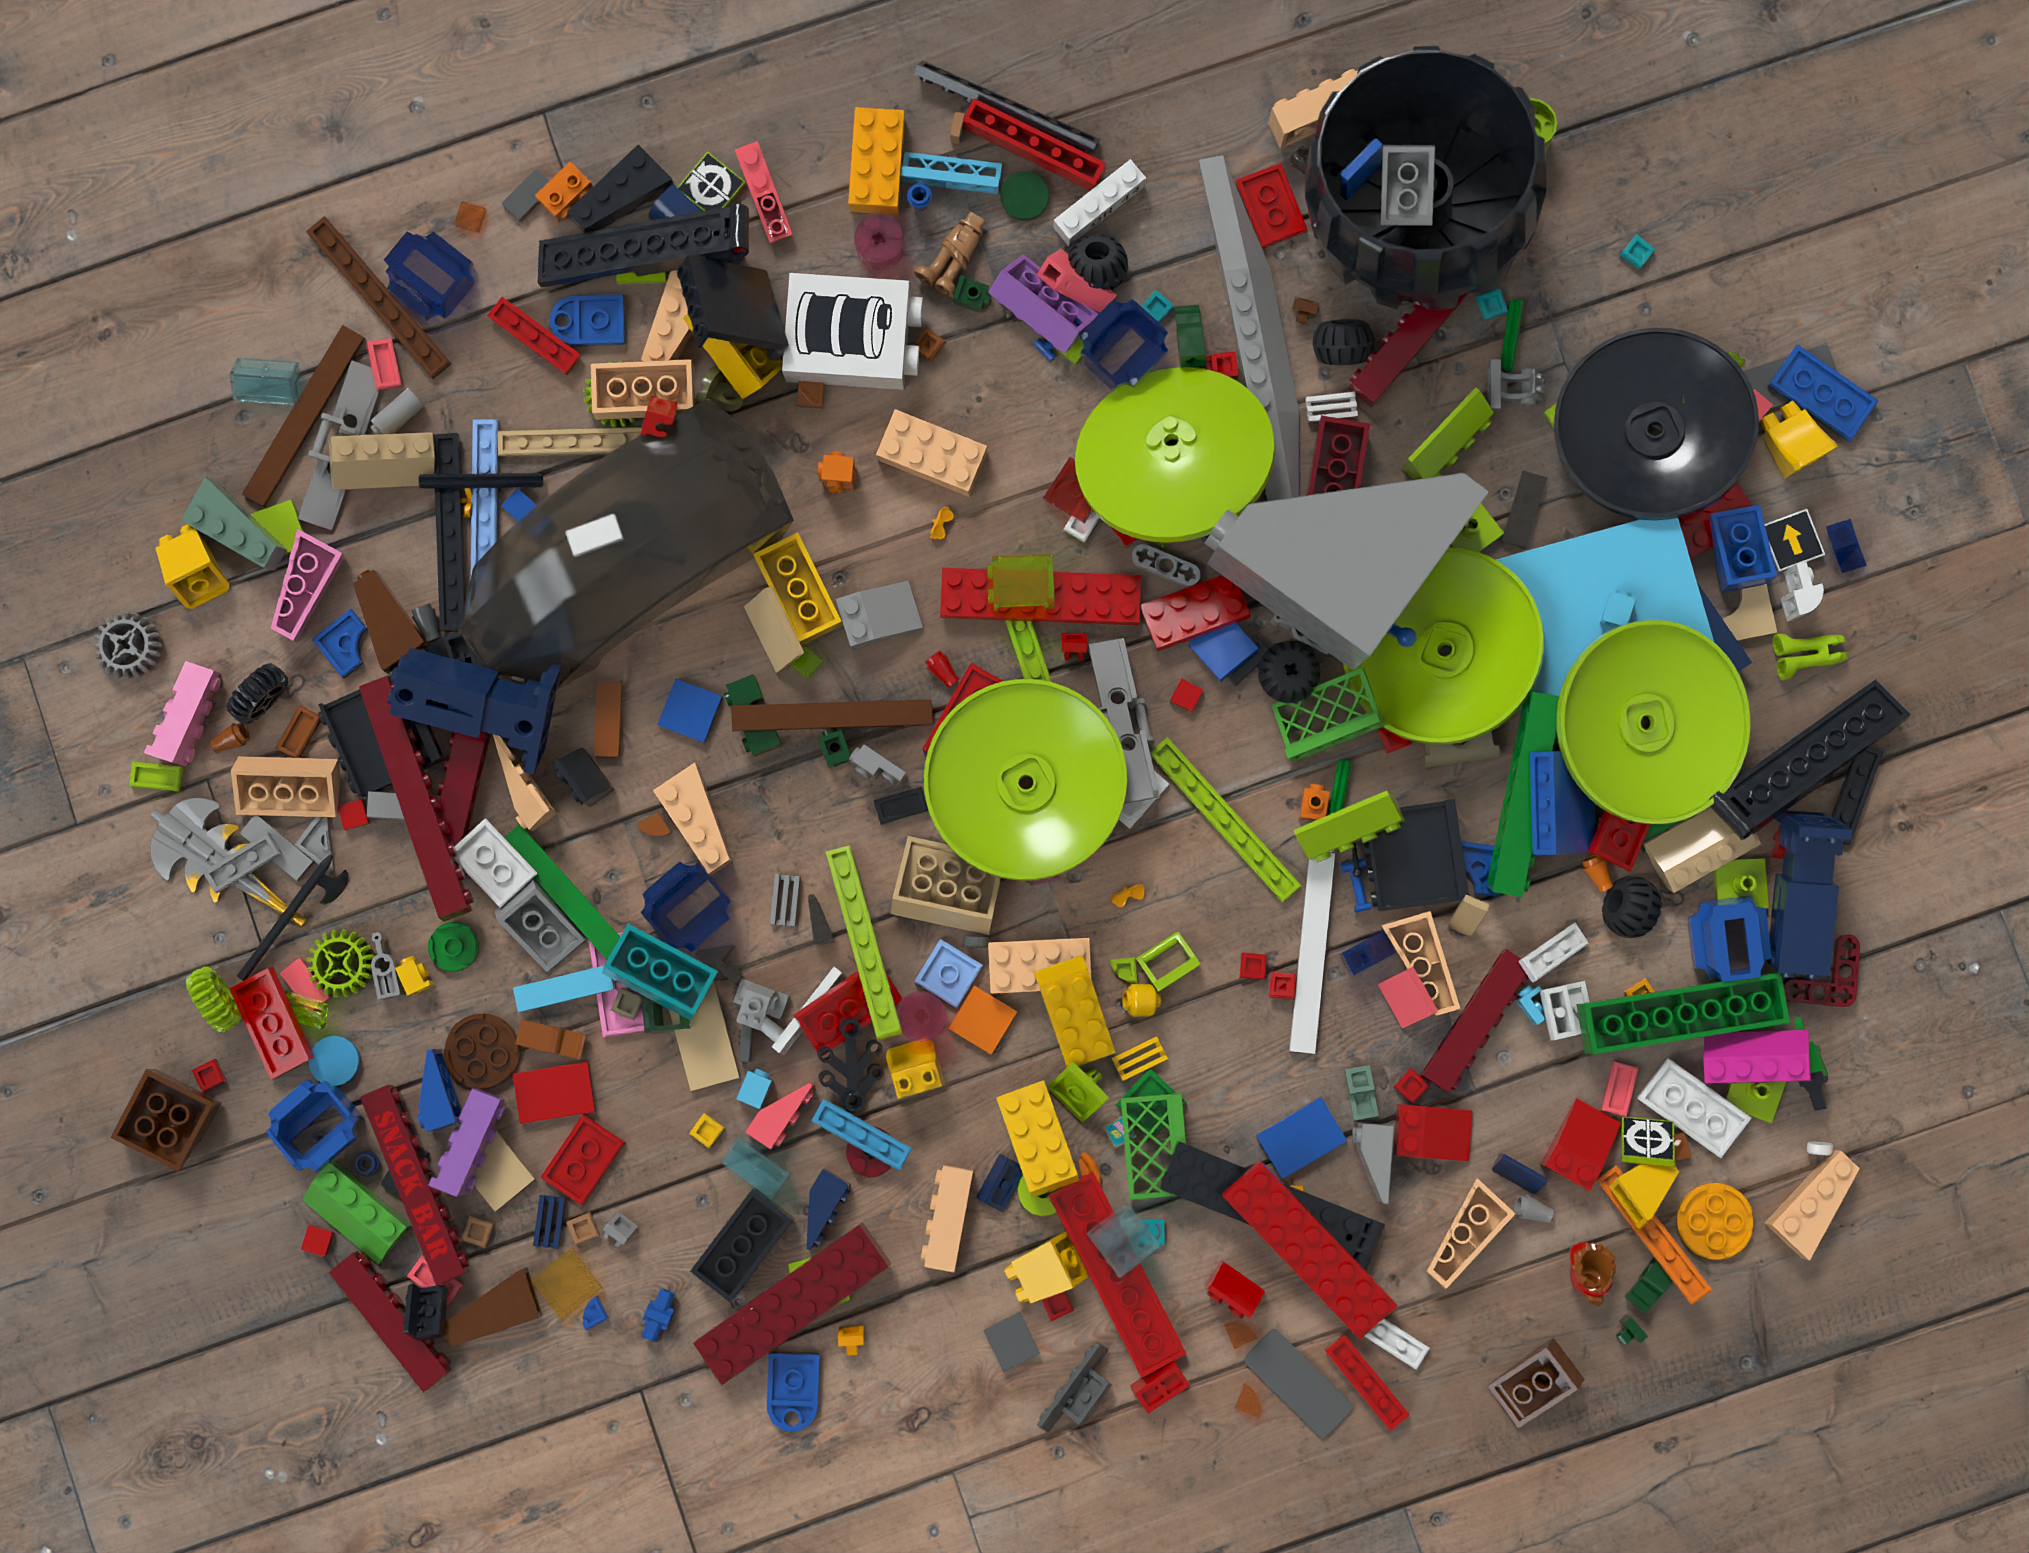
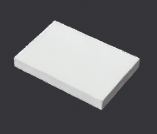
[454,818,538,908]

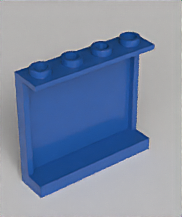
[1530,751,1596,855]

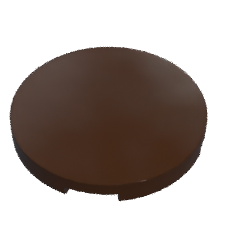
[444,1014,521,1089]

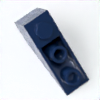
[806,1168,851,1251]

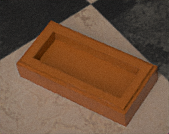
[275,704,321,758]

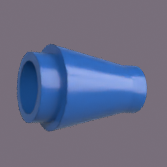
[907,184,932,211]

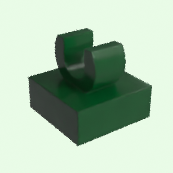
[1615,1314,1648,1345]

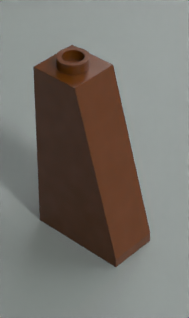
[353,569,429,674]
[444,1267,543,1347]

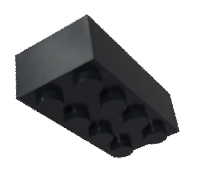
[690,1188,795,1302]

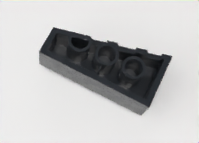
[567,144,675,233]

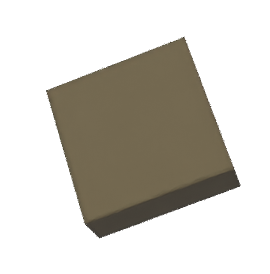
[611,987,645,1020]

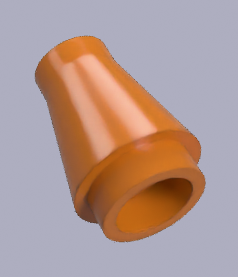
[1582,855,1613,892]

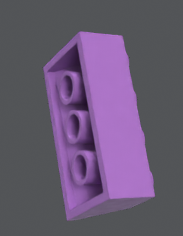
[988,254,1099,354]

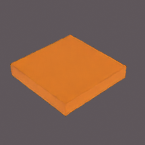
[948,985,1017,1055]

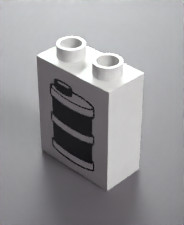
[782,273,923,390]

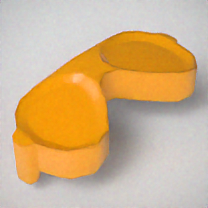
[462,488,472,518]
[930,507,954,539]
[1110,884,1145,908]

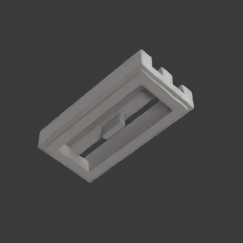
[770,874,800,926]

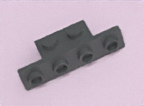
[1037,1342,1112,1432]

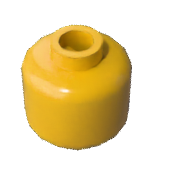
[1122,984,1161,1017]

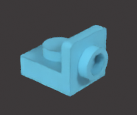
[1515,985,1545,1025]

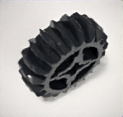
[226,663,288,725]

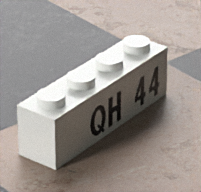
[1053,159,1146,246]

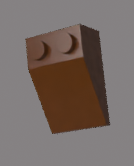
[1487,1337,1585,1428]

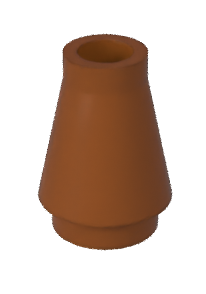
[210,723,250,753]

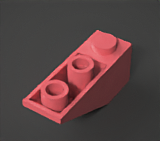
[1036,249,1117,314]
[745,1083,815,1149]

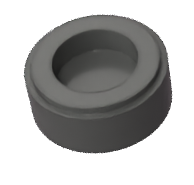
[964,937,989,948]

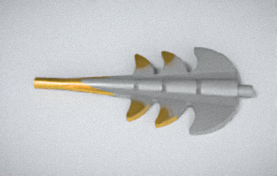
[150,798,307,928]

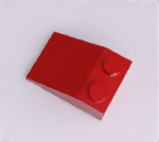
[1540,1098,1621,1191]
[1393,1104,1473,1161]

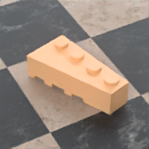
[1765,1150,1860,1261]

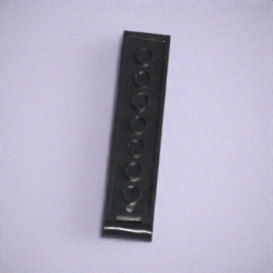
[537,204,749,288]
[1709,679,1911,840]
[1159,1141,1385,1271]

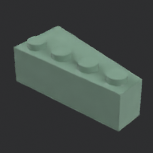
[181,477,287,571]

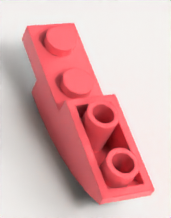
[735,141,793,243]

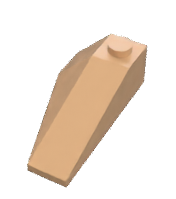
[493,734,557,831]

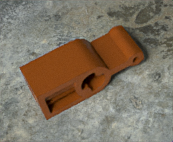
[515,1020,587,1059]

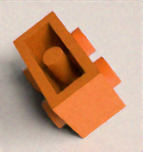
[535,162,593,222]
[817,452,857,494]

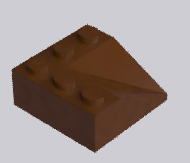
[110,1069,222,1172]

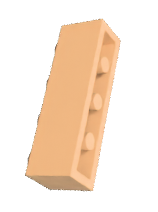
[920,1165,973,1272]

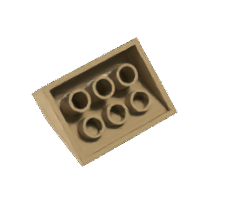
[891,836,1001,935]

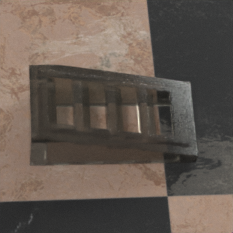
[808,894,835,946]

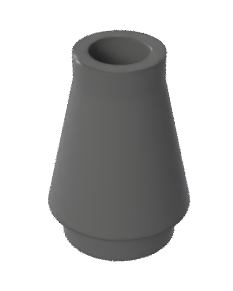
[411,603,441,642]

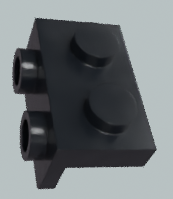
[403,1284,448,1341]

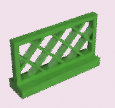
[1272,667,1386,762]
[1121,1092,1186,1200]

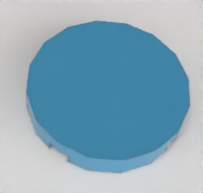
[309,1036,360,1086]

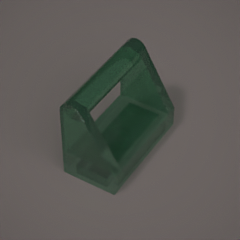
[641,995,690,1034]

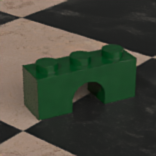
[724,674,782,757]

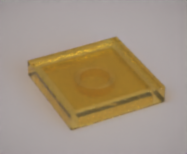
[531,1248,603,1320]

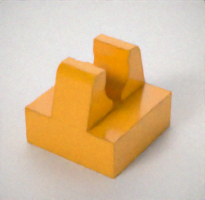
[838,1325,865,1356]

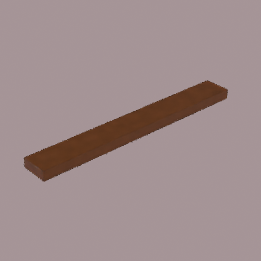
[306,216,452,379]
[242,325,365,508]
[731,699,933,732]

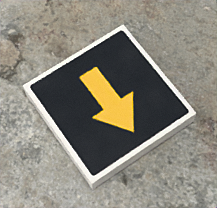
[1765,509,1825,573]

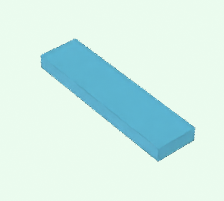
[513,966,616,1012]

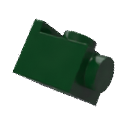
[953,275,992,313]
[818,728,851,769]

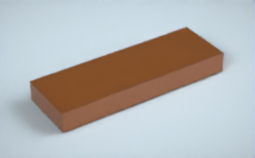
[593,682,623,758]

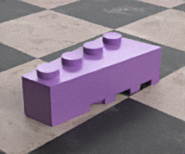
[428,1088,506,1197]

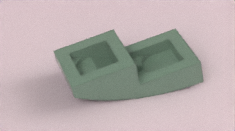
[1345,1065,1379,1122]

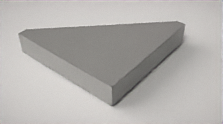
[294,817,334,873]

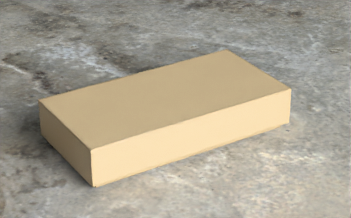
[1447,895,1489,937]

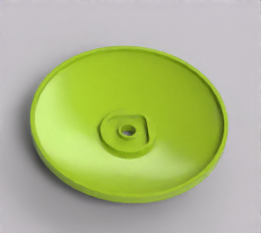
[1075,367,1275,543]
[1343,547,1544,745]
[1557,620,1750,824]
[924,679,1127,881]

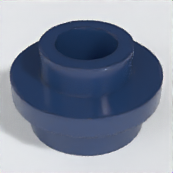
[354,1151,380,1176]

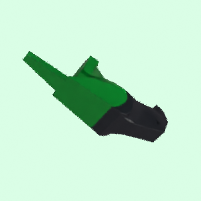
[1795,1017,1828,1111]

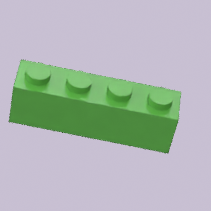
[302,1161,412,1265]

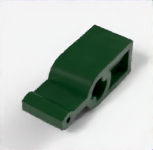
[1174,305,1206,368]
[1624,1257,1673,1314]

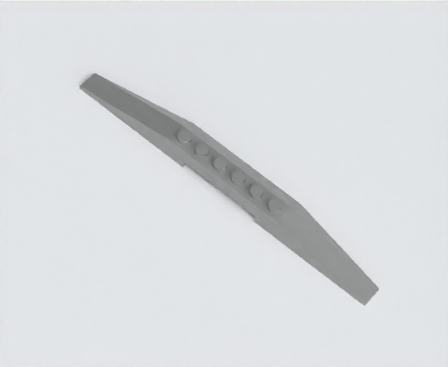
[1199,155,1299,502]

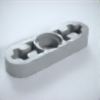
[1132,544,1200,587]

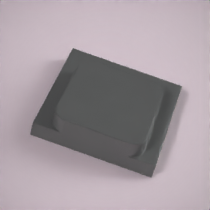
[983,1312,1040,1372]

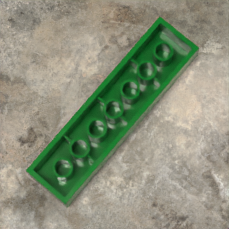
[1487,691,1559,897]
[1576,973,1790,1054]

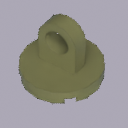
[695,366,743,415]

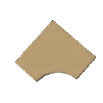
[1723,584,1777,641]

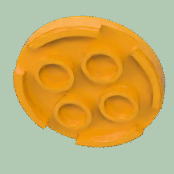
[1676,1183,1753,1260]

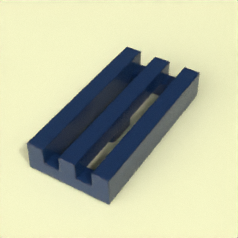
[533,1195,566,1249]

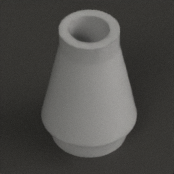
[1513,1195,1554,1223]

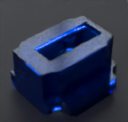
[384,231,475,321]
[1080,299,1168,389]
[640,861,732,952]

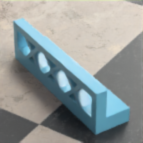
[900,152,1002,194]

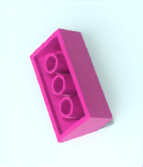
[1704,1030,1812,1084]

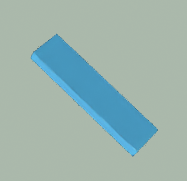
[811,1099,912,1171]

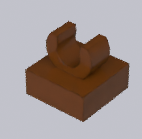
[1292,296,1319,324]

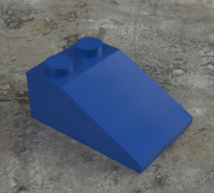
[1710,505,1777,593]
[417,1049,462,1132]

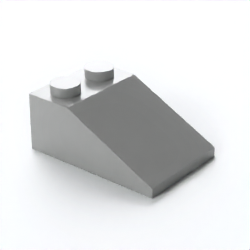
[1381,145,1435,225]
[836,581,923,650]
[494,879,585,972]
[1352,1122,1394,1204]

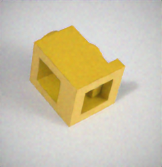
[395,955,435,996]

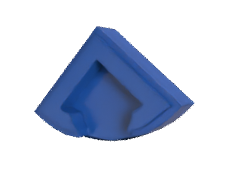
[583,1295,609,1331]

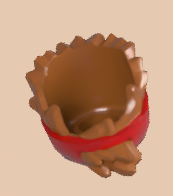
[1569,1242,1616,1306]

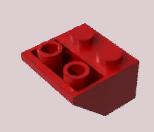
[1205,1260,1265,1319]

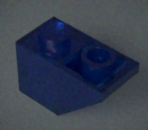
[1826,518,1867,573]
[1339,931,1395,976]

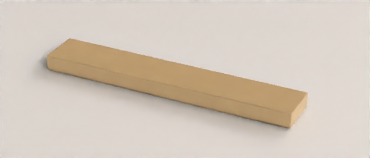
[498,427,647,457]

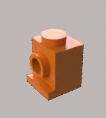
[1298,784,1330,821]

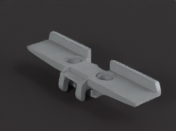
[298,361,379,531]
[1088,638,1159,804]

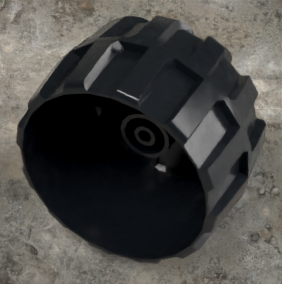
[1305,46,1547,311]

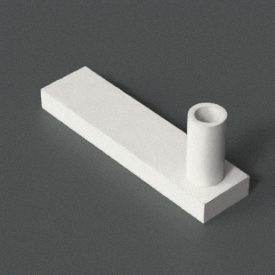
[760,967,846,1055]

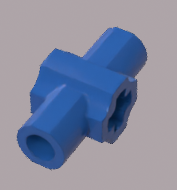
[642,1288,676,1342]

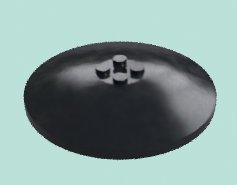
[1554,328,1759,521]

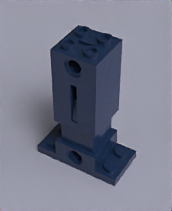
[387,648,562,774]
[1767,810,1852,979]

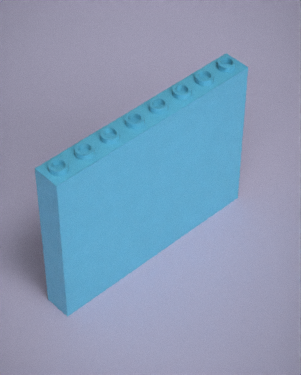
[1496,518,1714,710]

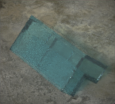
[229,358,300,405]
[721,1136,791,1199]

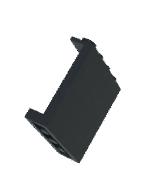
[677,255,789,361]
[318,671,445,797]
[1363,799,1469,912]

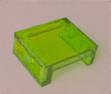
[987,554,1054,611]

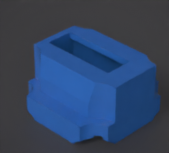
[1688,896,1772,982]
[267,1080,363,1172]

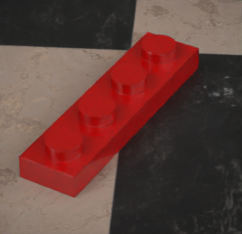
[487,297,581,376]
[1324,1334,1410,1431]

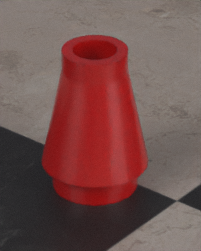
[925,650,959,688]

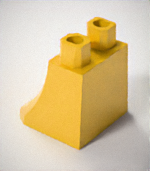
[1760,401,1838,479]
[156,524,230,609]
[886,1038,946,1099]
[1004,1231,1089,1303]

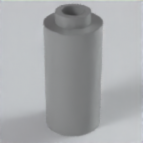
[370,388,425,435]

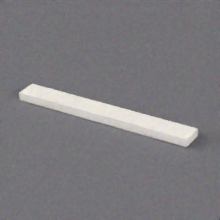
[1289,853,1335,1054]

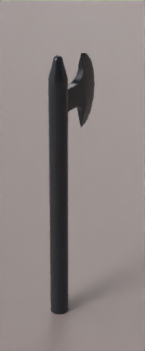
[237,855,349,981]

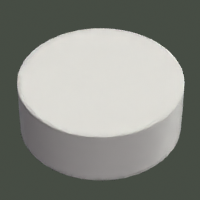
[1807,1141,1833,1155]

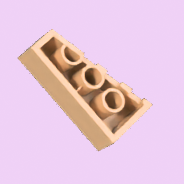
[641,270,693,362]
[653,763,732,875]
[1382,911,1460,1016]
[1426,1178,1516,1289]

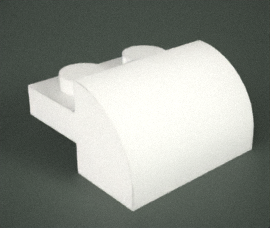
[1780,562,1823,622]
[1540,981,1590,1040]

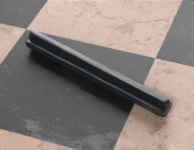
[418,473,544,489]

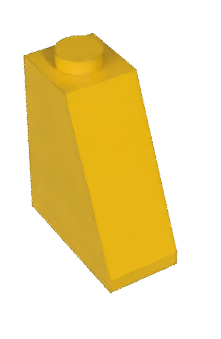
[1609,1162,1679,1229]

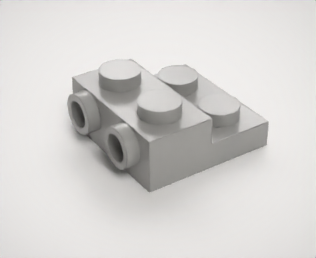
[849,745,908,785]

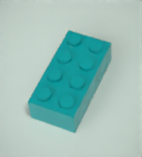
[602,924,718,1021]

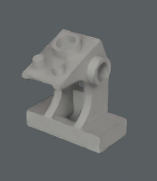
[1487,359,1546,414]
[733,979,789,1030]

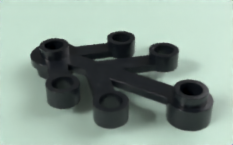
[817,1017,884,1113]

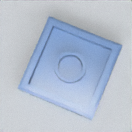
[914,939,983,1008]

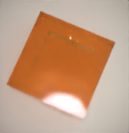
[454,201,486,233]

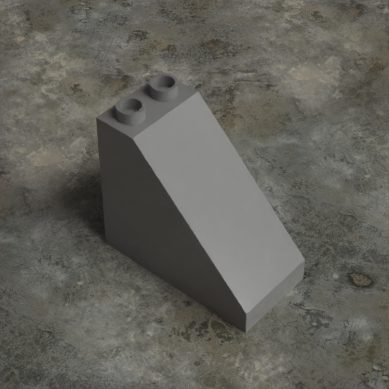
[1204,473,1489,670]

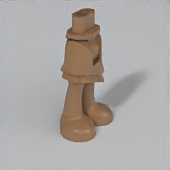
[914,212,986,297]

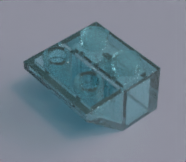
[1086,1203,1160,1277]

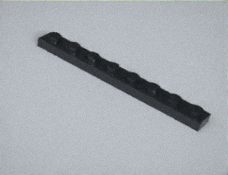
[914,61,1101,153]
[433,433,467,632]

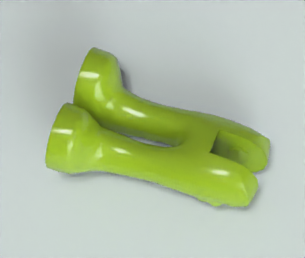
[1772,633,1848,680]

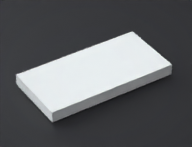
[1637,1057,1752,1158]

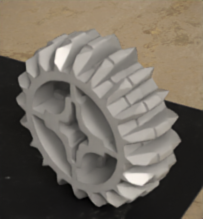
[92,612,162,680]

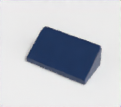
[1492,1153,1548,1194]
[976,1154,1023,1213]

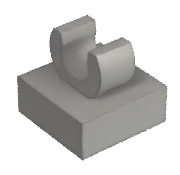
[603,1211,638,1247]

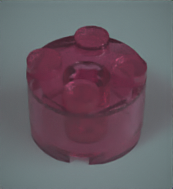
[854,214,905,270]
[896,991,947,1042]

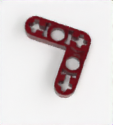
[1783,934,1860,1007]

